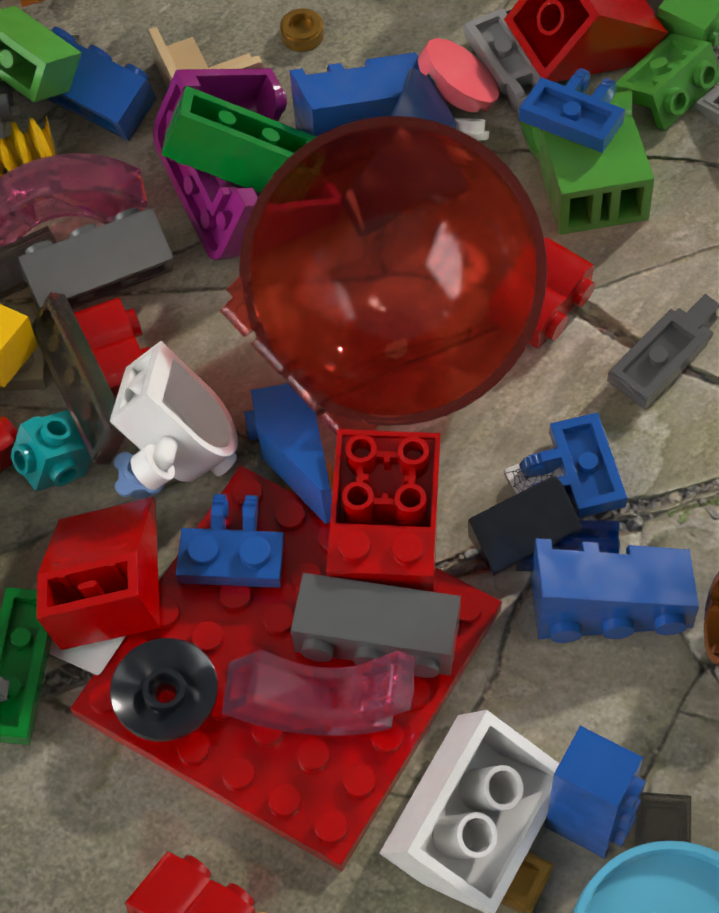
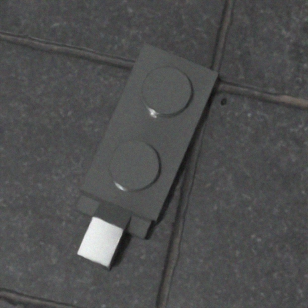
[607,294,719,409]

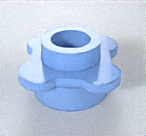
[114,452,164,499]

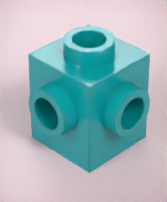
[10,409,97,492]

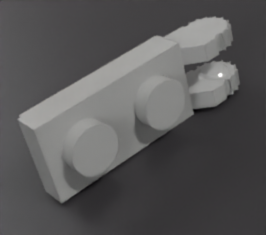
[463,8,541,117]

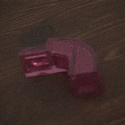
[0,153,148,253]
[222,650,415,735]

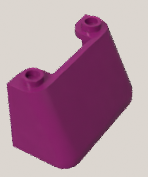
[153,68,341,260]

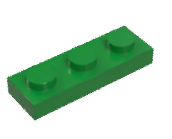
[0,587,52,745]

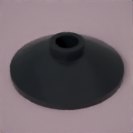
[110,638,218,742]

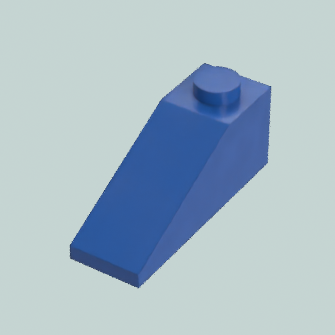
[244,380,332,524]

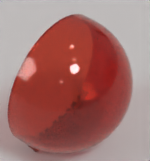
[220,116,547,436]

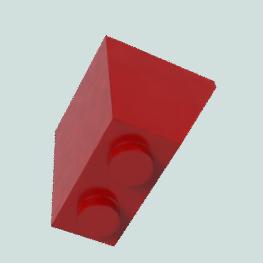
[504,0,668,82]

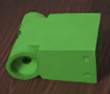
[520,90,654,235]

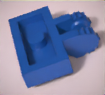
[519,68,625,153]
[519,412,628,518]
[176,494,285,588]

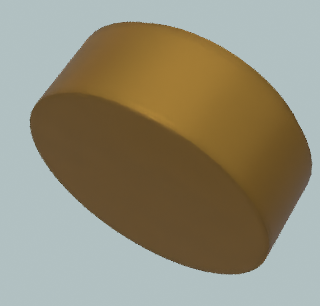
[280,8,324,52]

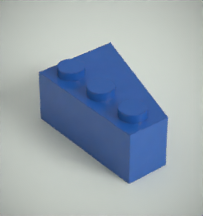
[289,52,433,167]
[531,538,699,643]

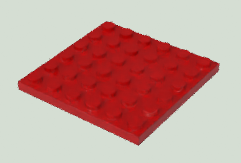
[70,465,502,872]

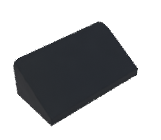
[468,475,583,576]

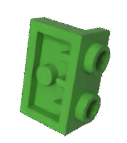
[615,33,719,130]

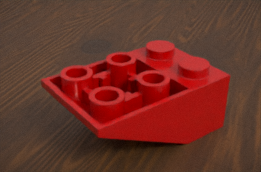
[326,429,441,592]
[37,497,160,650]

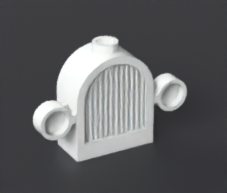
[110,341,238,490]

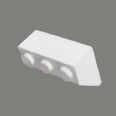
[379,710,559,913]

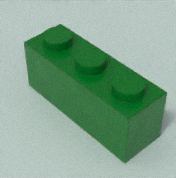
[161,86,316,198]

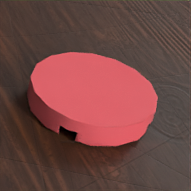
[417,38,500,113]

